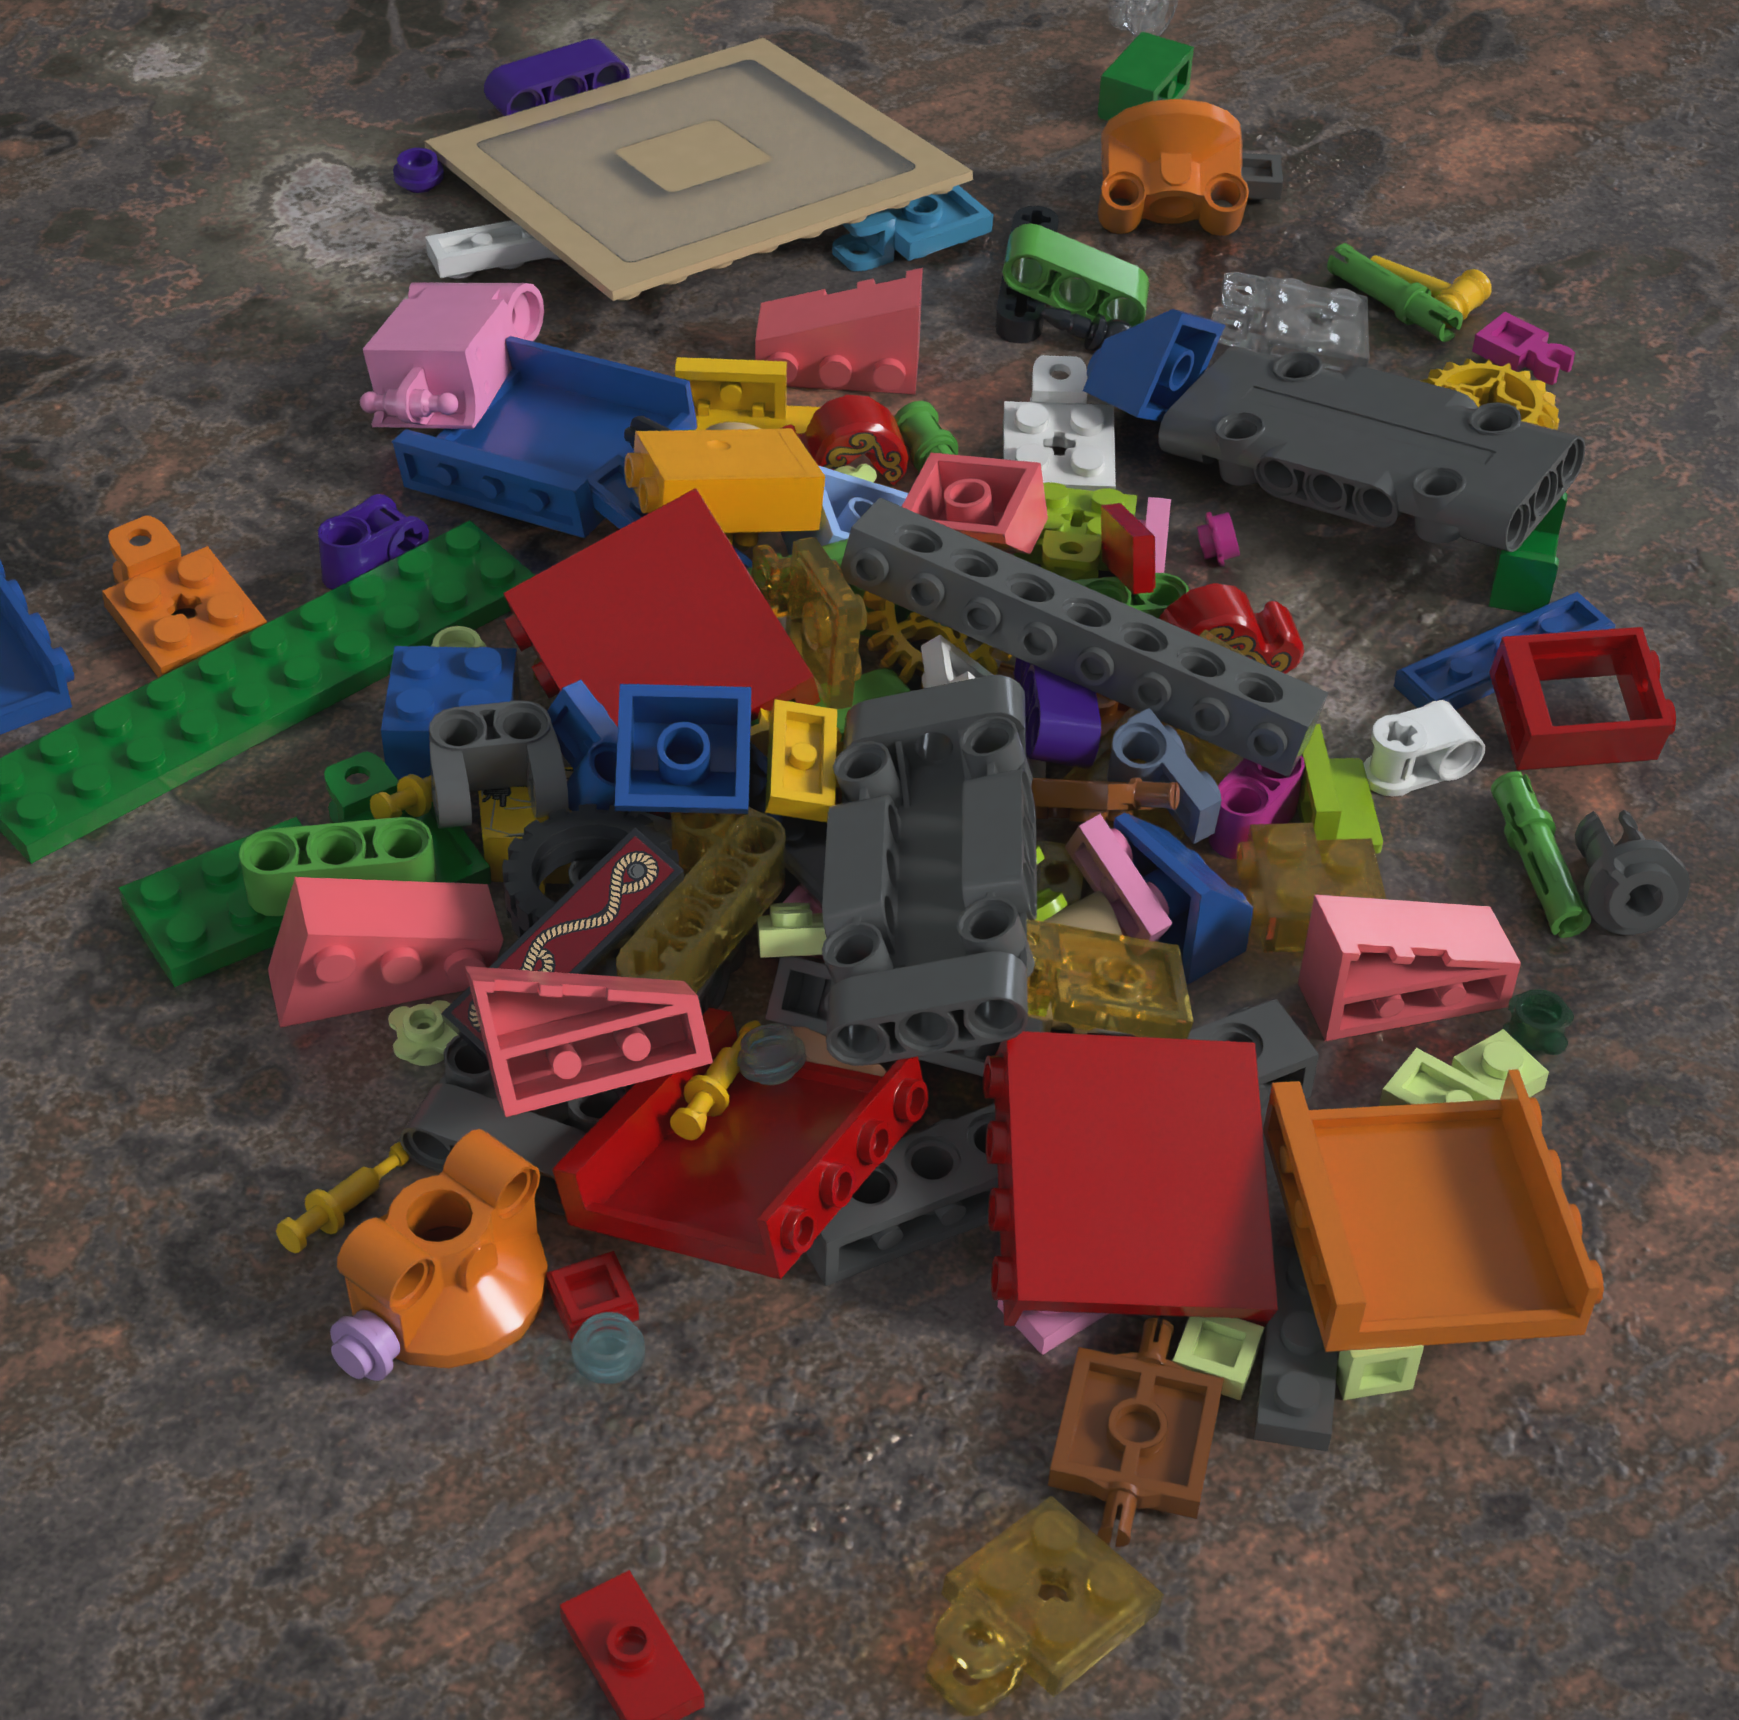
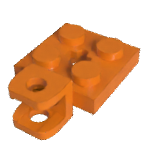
[102,515,267,678]

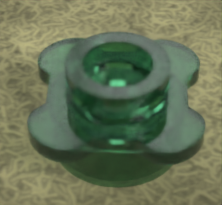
[1502,989,1574,1055]

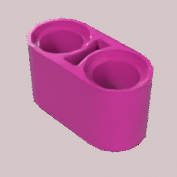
[1209,755,1305,860]

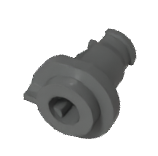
[1575,810,1690,935]

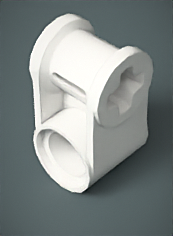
[1364,700,1485,797]

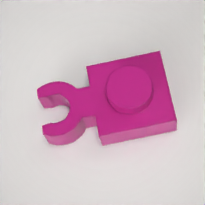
[1472,312,1575,385]

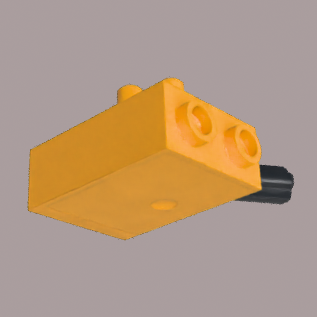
[624,416,826,548]

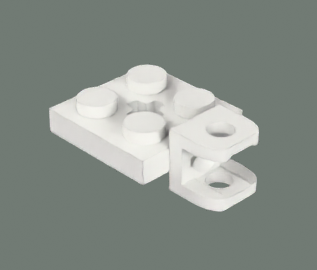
[1003,355,1116,491]

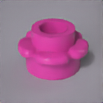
[1196,512,1240,567]

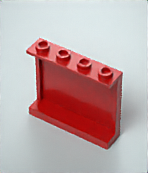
[503,488,820,727]
[552,1008,928,1280]
[983,1031,1278,1327]

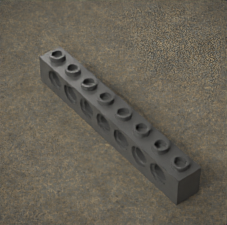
[838,498,1329,777]
[806,998,1319,1286]

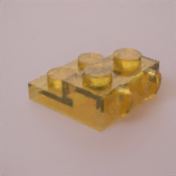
[1237,823,1387,953]

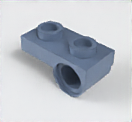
[1107,708,1222,844]

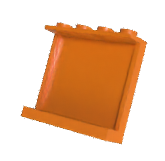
[1263,1069,1604,1352]

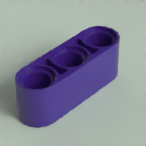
[484,39,630,116]
[1014,657,1101,769]

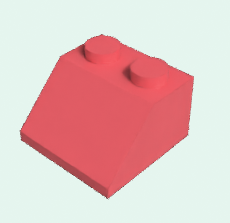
[902,453,1048,554]

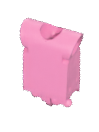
[360,283,544,429]

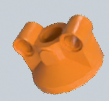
[1097,99,1249,236]
[337,1129,548,1369]

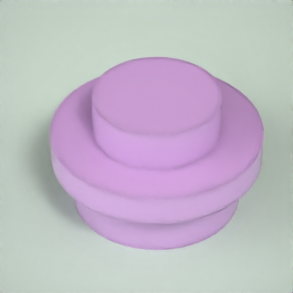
[330,1310,400,1381]

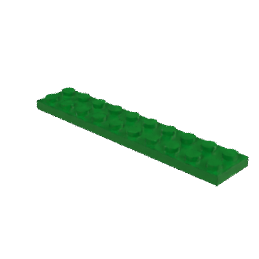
[0,520,535,864]

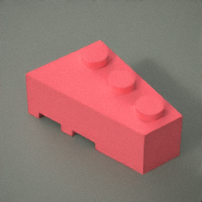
[755,268,923,394]
[268,877,504,1028]
[1298,895,1521,1041]
[465,966,713,1117]

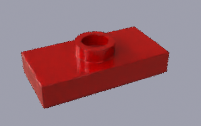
[559,1570,705,1720]

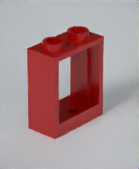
[1489,627,1676,770]

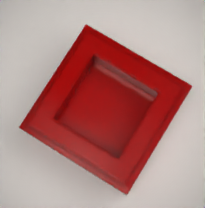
[546,1251,639,1342]

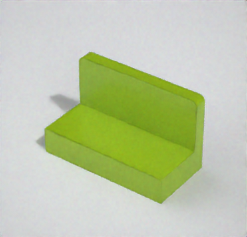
[1297,724,1383,856]

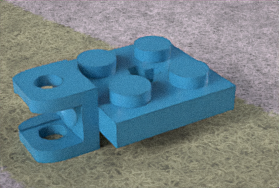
[832,185,993,271]

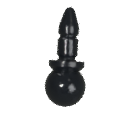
[1041,307,1132,351]

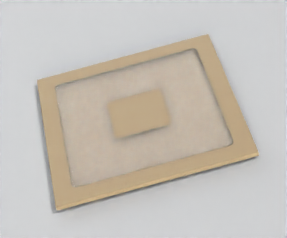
[424,38,973,301]

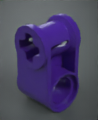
[318,494,429,590]

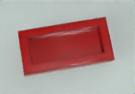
[1101,503,1156,594]

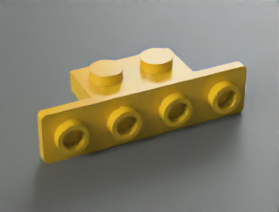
[675,357,820,434]

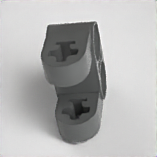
[429,701,569,829]

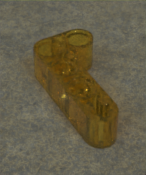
[616,807,785,993]

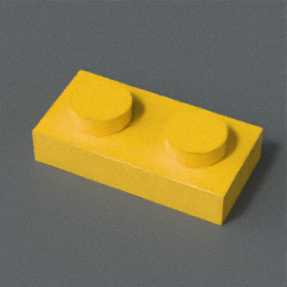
[765,699,837,822]

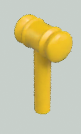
[1371,255,1492,329]

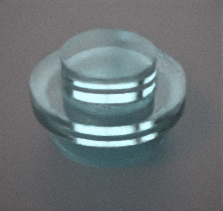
[737,1023,807,1085]
[571,1312,645,1384]

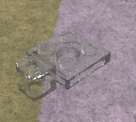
[1211,272,1369,371]

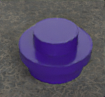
[393,148,444,193]

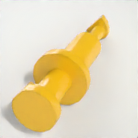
[370,774,433,819]
[670,1020,763,1140]
[276,1141,409,1254]

